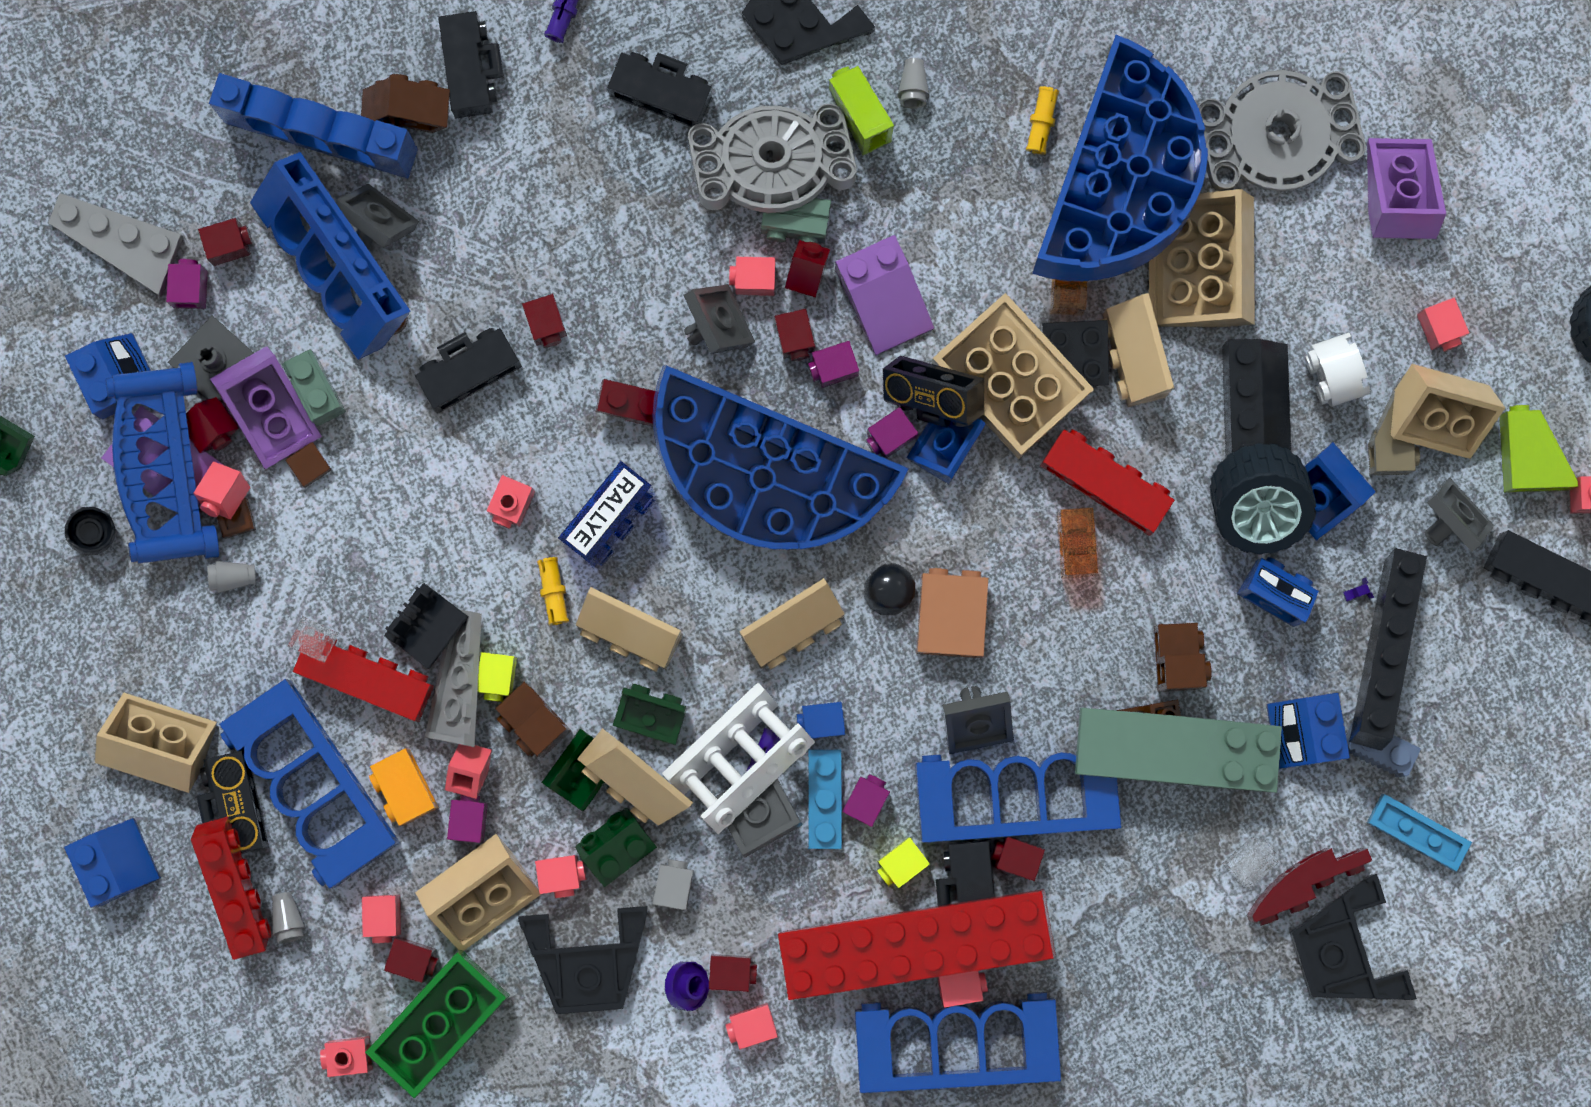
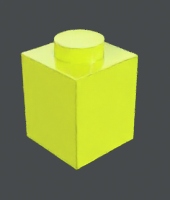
[478,652,517,702]
[877,837,930,888]

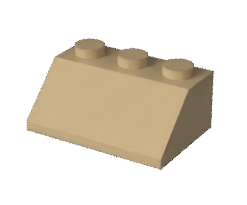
[1100,293,1174,408]
[1391,364,1505,459]
[739,578,845,670]
[576,587,683,672]
[95,693,217,793]
[577,728,693,826]
[415,834,541,951]

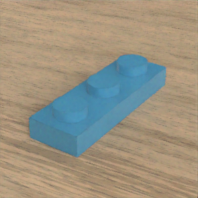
[808,750,842,849]
[1366,794,1472,871]

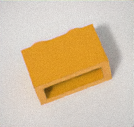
[369,748,439,826]

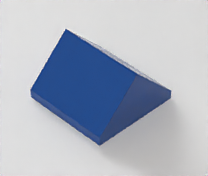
[906,419,986,485]

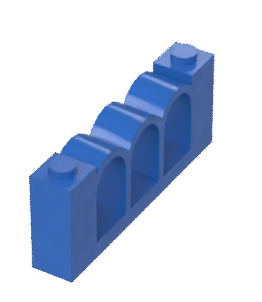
[209,73,418,179]
[250,152,411,360]
[219,679,400,889]
[915,752,1121,843]
[855,992,1061,1093]

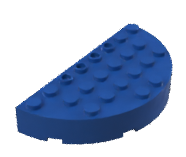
[1032,35,1208,281]
[653,365,909,550]

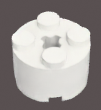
[1305,333,1370,407]

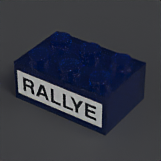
[558,461,655,569]

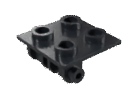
[1042,320,1109,386]
[384,583,469,669]

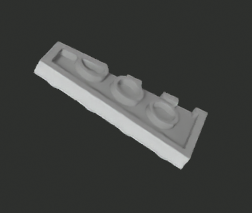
[48,193,184,297]
[425,610,482,747]

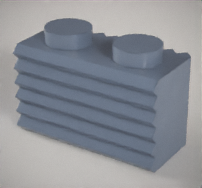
[1346,722,1421,777]

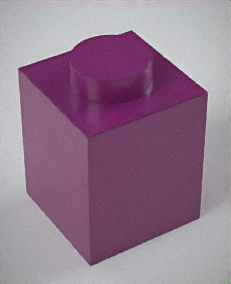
[166,259,208,309]
[808,341,859,388]
[865,407,918,459]
[842,774,890,827]
[447,795,488,843]

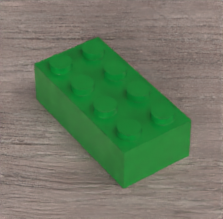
[365,950,510,1098]

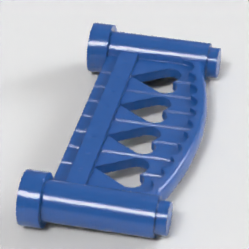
[106,362,219,564]

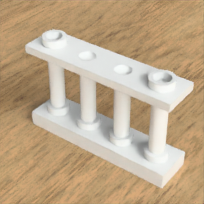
[662,683,815,834]

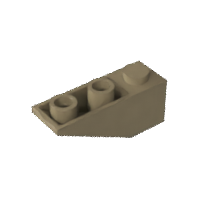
[1368,375,1420,476]

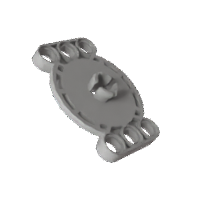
[1198,70,1366,191]
[688,104,856,213]

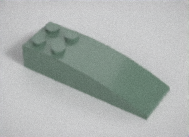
[1075,708,1282,793]

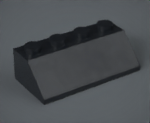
[1222,339,1291,458]

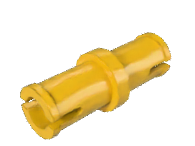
[1026,86,1059,155]
[537,557,569,626]

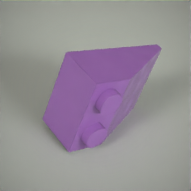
[1367,138,1446,239]
[835,235,934,356]
[210,346,322,469]
[101,406,225,506]

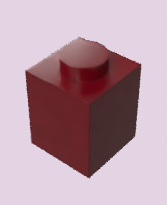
[198,218,253,266]
[785,240,830,298]
[522,294,567,348]
[774,309,815,361]
[186,397,239,453]
[991,837,1045,881]
[384,937,439,983]
[709,954,757,992]

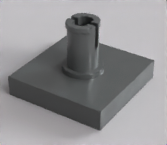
[336,184,419,250]
[683,284,755,354]
[167,315,254,403]
[1424,477,1494,552]
[942,686,1014,754]
[715,778,803,858]

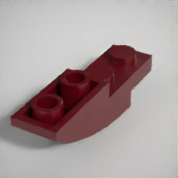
[595,379,655,427]
[1247,848,1372,926]

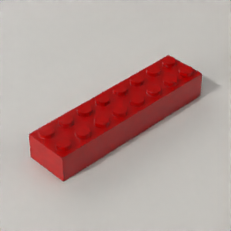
[778,889,1056,1000]

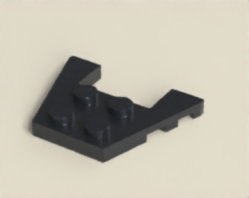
[742,0,875,65]
[1290,873,1417,1000]
[518,906,648,1014]

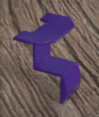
[1343,577,1374,601]

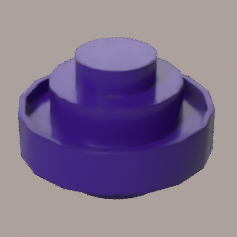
[665,961,709,1011]

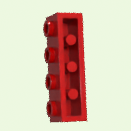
[1040,429,1175,536]
[292,632,434,722]
[191,817,272,960]

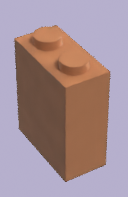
[916,568,988,658]

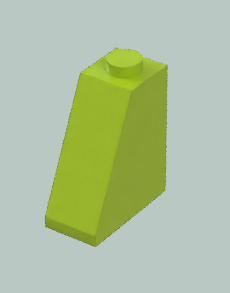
[829,66,894,155]
[1499,405,1578,493]

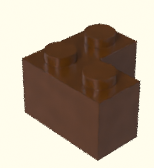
[361,74,450,133]
[1154,623,1212,692]
[495,682,572,758]

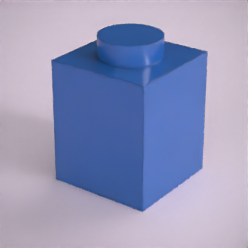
[796,702,845,739]

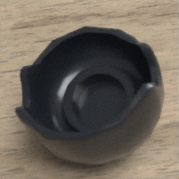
[64,507,116,556]
[864,563,916,615]

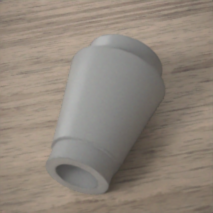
[897,58,930,109]
[207,561,256,593]
[272,892,306,944]

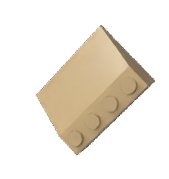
[1149,189,1255,327]
[931,293,1094,459]

